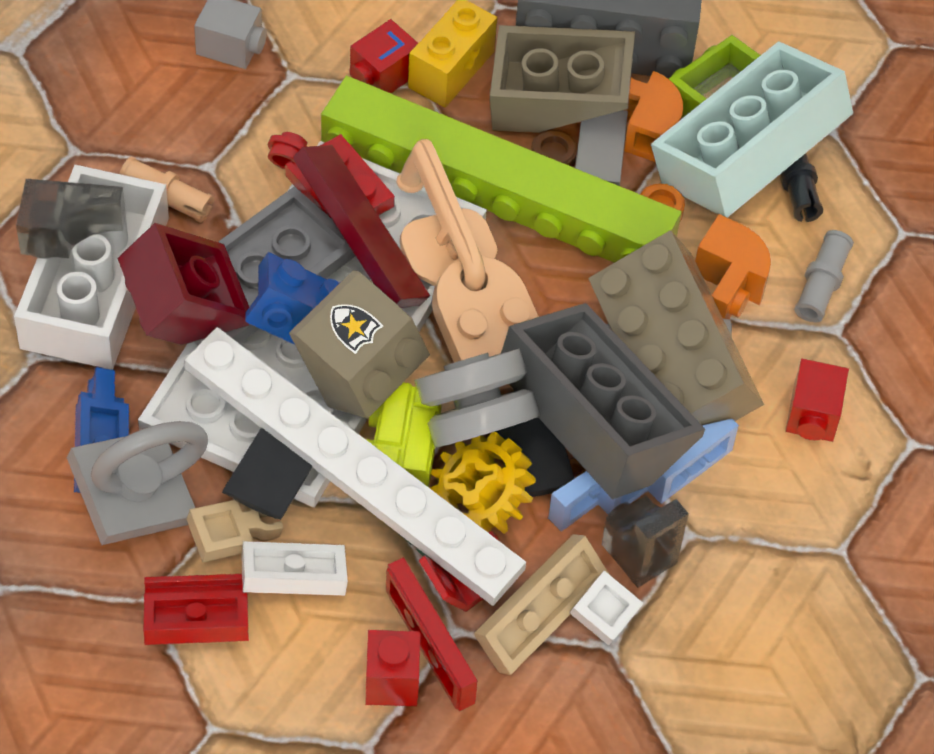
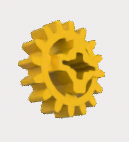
[430,432,536,534]

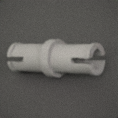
[794,230,854,323]

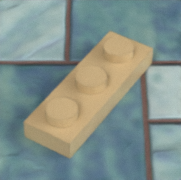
[474,534,610,675]

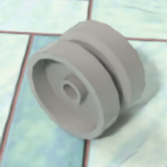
[414,348,540,447]

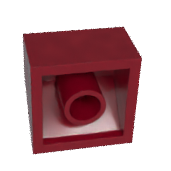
[117,223,250,345]

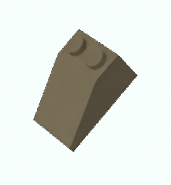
[490,25,635,133]

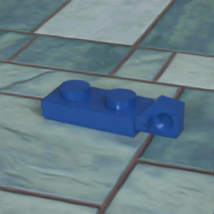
[74,367,129,493]

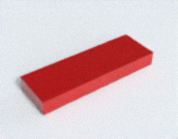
[386,557,478,711]

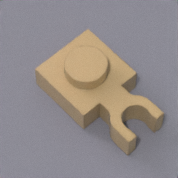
[186,500,284,562]

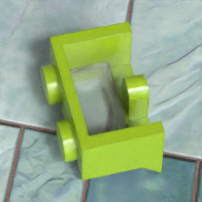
[669,35,761,118]

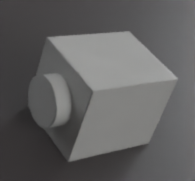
[194,0,267,69]

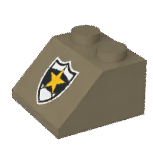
[289,270,430,419]

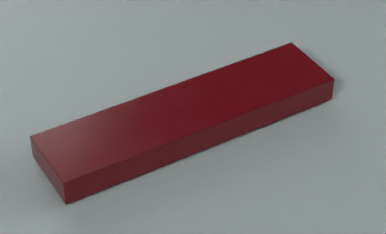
[293,145,430,308]

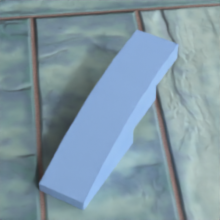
[548,419,739,532]

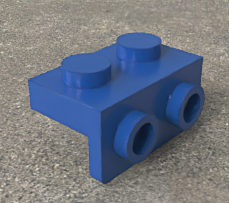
[245,252,340,345]

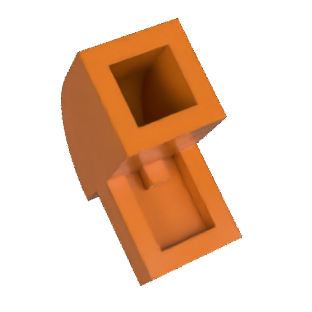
[624,71,683,162]
[695,214,771,319]

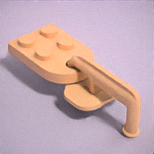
[396,139,539,395]

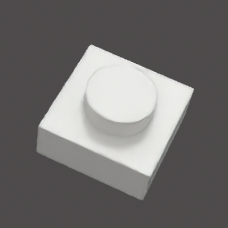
[569,571,643,646]

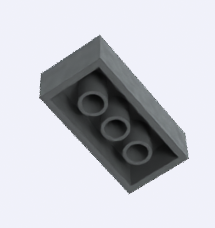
[516,0,702,79]

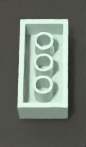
[651,41,853,218]

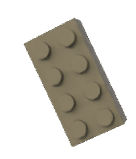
[588,230,764,425]

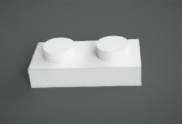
[241,541,348,596]

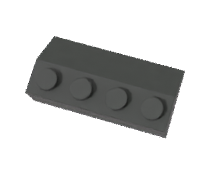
[501,303,705,499]

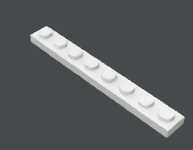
[184,327,526,606]

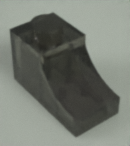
[16,179,126,259]
[602,495,689,588]

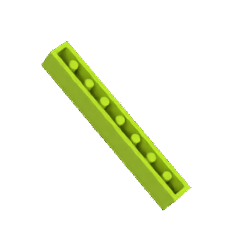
[321,75,682,263]

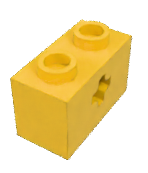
[408,0,497,108]

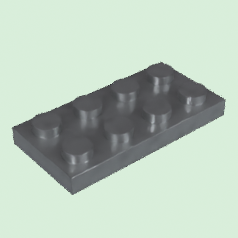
[194,186,356,346]

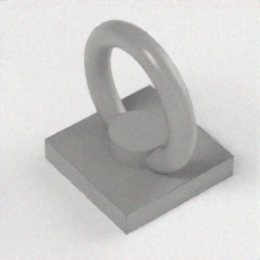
[66,421,208,545]

